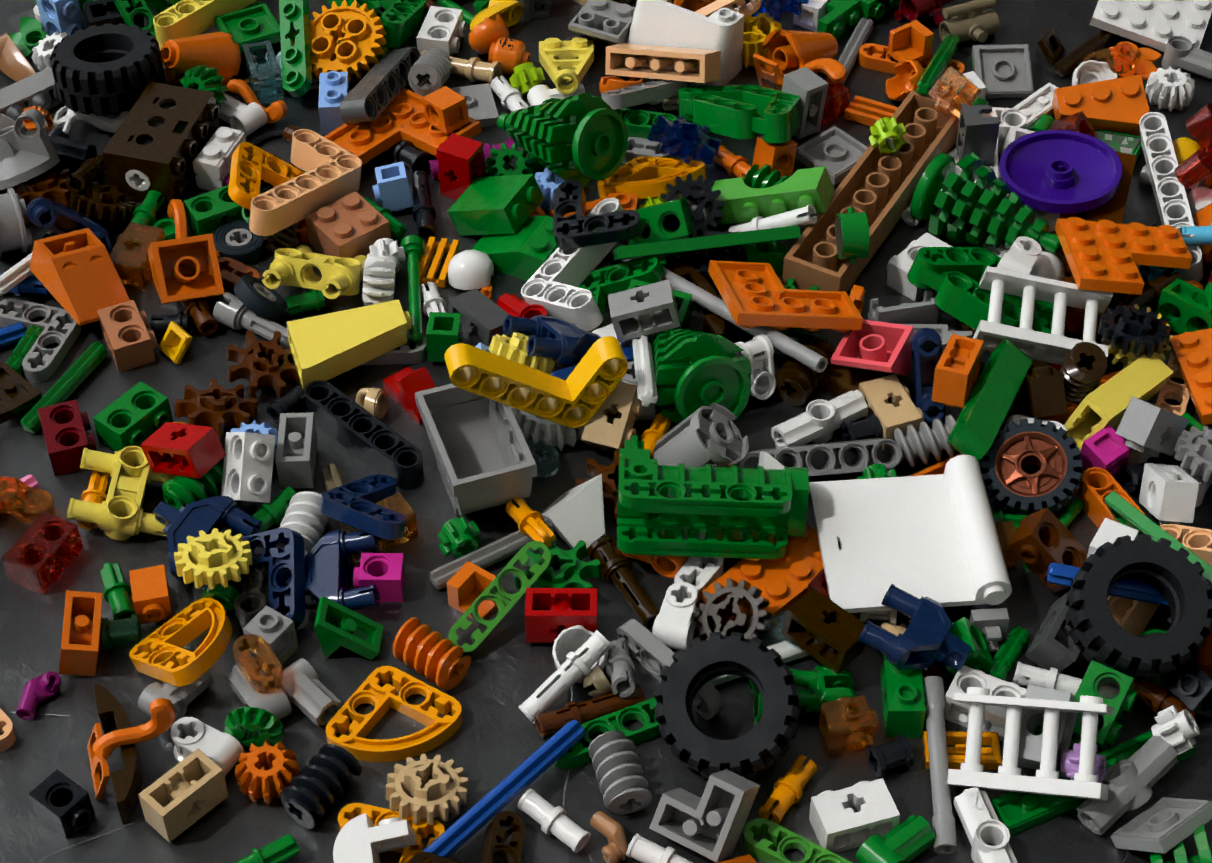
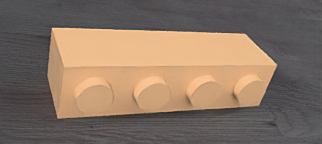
[605,43,721,83]

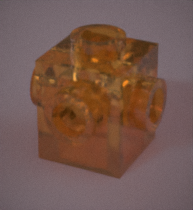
[928,66,982,118]
[819,695,879,755]

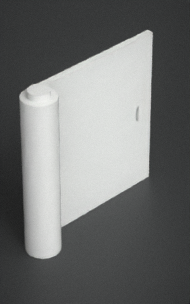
[809,455,1012,613]

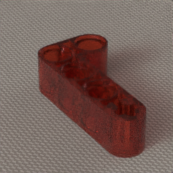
[1175,103,1212,189]

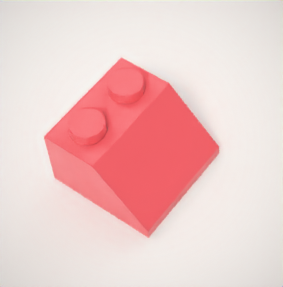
[830,319,915,376]

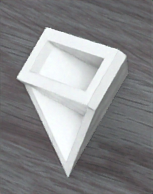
[540,474,607,551]

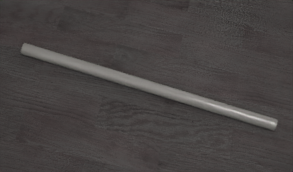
[609,242,828,373]

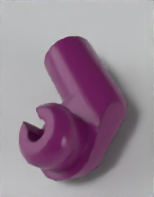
[16,671,61,720]

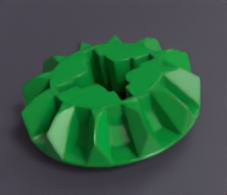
[224,707,284,749]

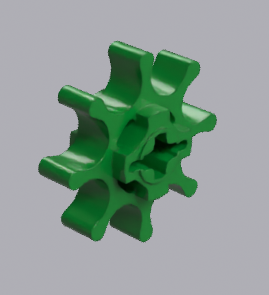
[513,536,602,589]

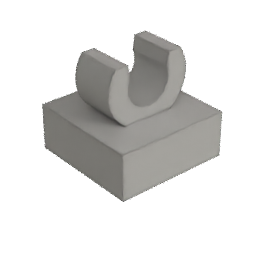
[969,607,1010,652]

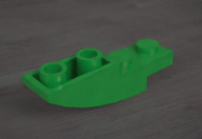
[817,0,901,39]

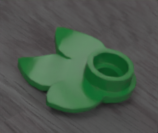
[9,17,48,59]

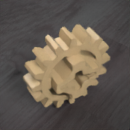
[386,754,468,825]

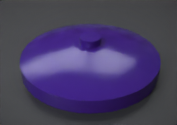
[999,130,1122,214]

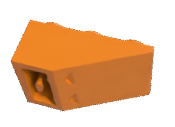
[29,228,130,326]

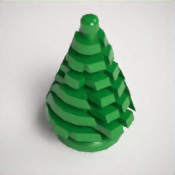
[497,92,628,187]
[910,152,1062,254]
[649,328,752,425]

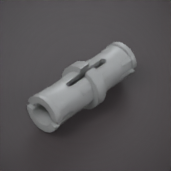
[606,640,635,698]

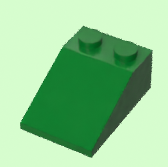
[471,215,558,281]

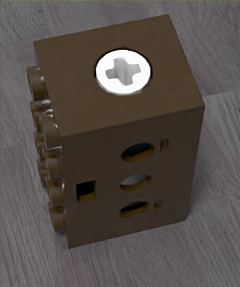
[102,82,220,208]

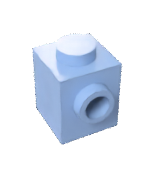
[372,161,414,212]

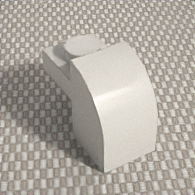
[333,813,416,863]

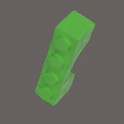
[708,166,834,226]

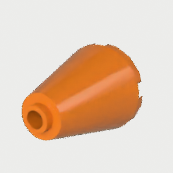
[762,30,838,74]
[160,32,241,86]

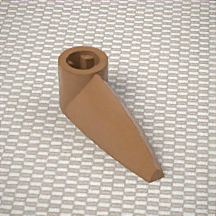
[0,33,36,82]

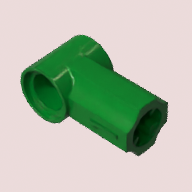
[855,814,936,863]

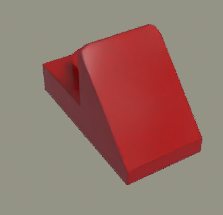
[382,366,436,425]

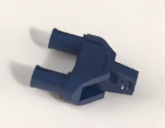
[26,197,111,252]
[503,315,602,365]
[911,328,946,422]
[153,496,262,590]
[282,530,380,610]
[858,584,972,670]

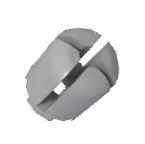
[653,403,749,468]

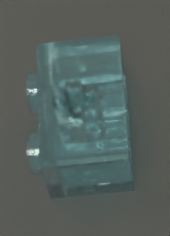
[243,40,284,104]

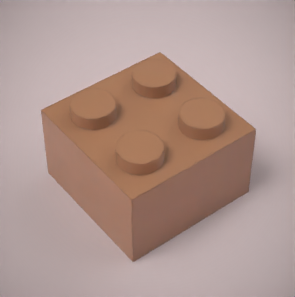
[305,191,391,258]

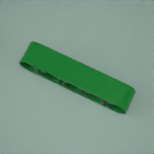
[947,339,1032,461]

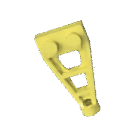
[539,37,594,95]

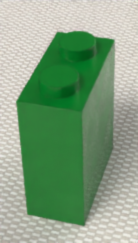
[447,174,544,236]

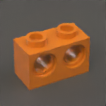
[931,334,984,408]

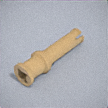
[421,50,503,84]

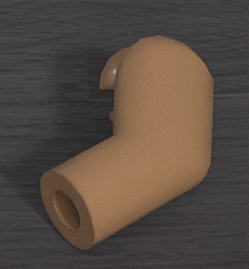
[590,811,628,863]

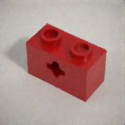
[436,133,485,201]
[140,422,226,478]
[525,588,598,643]

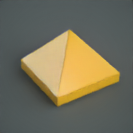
[158,321,193,364]

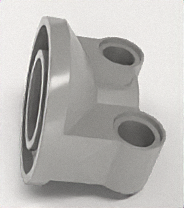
[0,109,60,190]

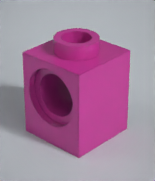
[1080,424,1131,476]
[353,553,406,602]

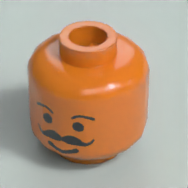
[488,37,530,75]

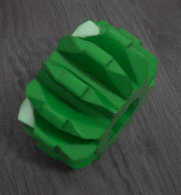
[180,65,228,109]
[484,142,533,176]

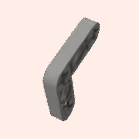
[0,298,82,383]

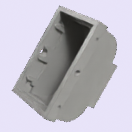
[415,383,537,516]

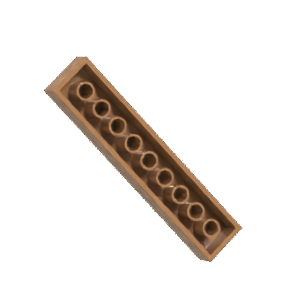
[782,90,961,293]

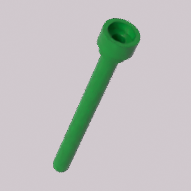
[400,235,425,342]

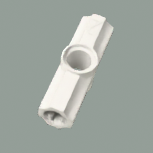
[771,389,868,448]
[953,787,1018,863]

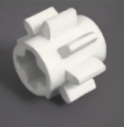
[367,238,406,273]
[1151,705,1200,755]

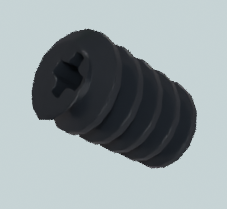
[280,744,362,829]

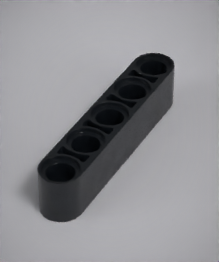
[304,380,424,490]

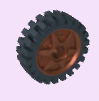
[981,419,1083,516]

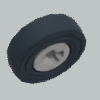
[213,220,267,265]
[233,275,287,321]

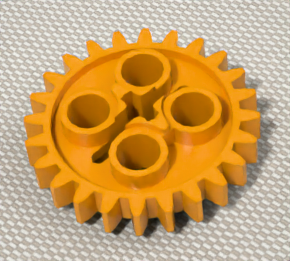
[309,0,387,82]

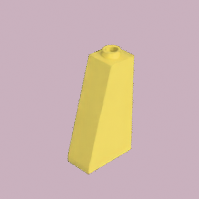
[287,299,412,390]
[1064,353,1174,452]

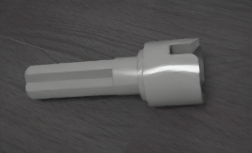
[213,292,290,349]

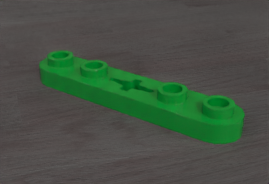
[279,0,312,97]

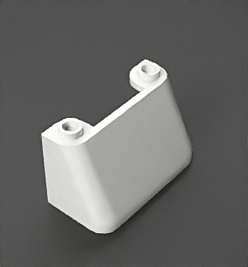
[626,0,744,87]

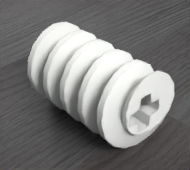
[276,491,329,556]

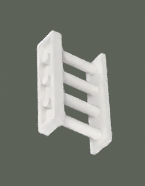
[973,266,1113,365]
[947,687,1114,801]

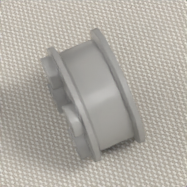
[0,188,33,258]

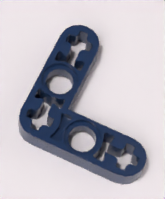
[320,474,406,540]
[243,528,306,629]

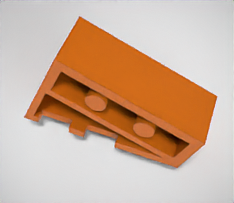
[1052,74,1150,136]

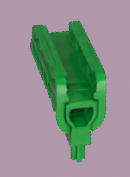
[617,435,809,559]

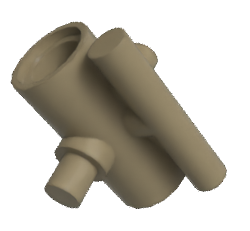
[939,0,1000,44]

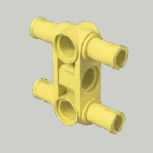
[262,245,367,299]
[67,446,174,541]

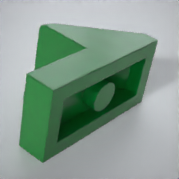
[314,596,384,660]

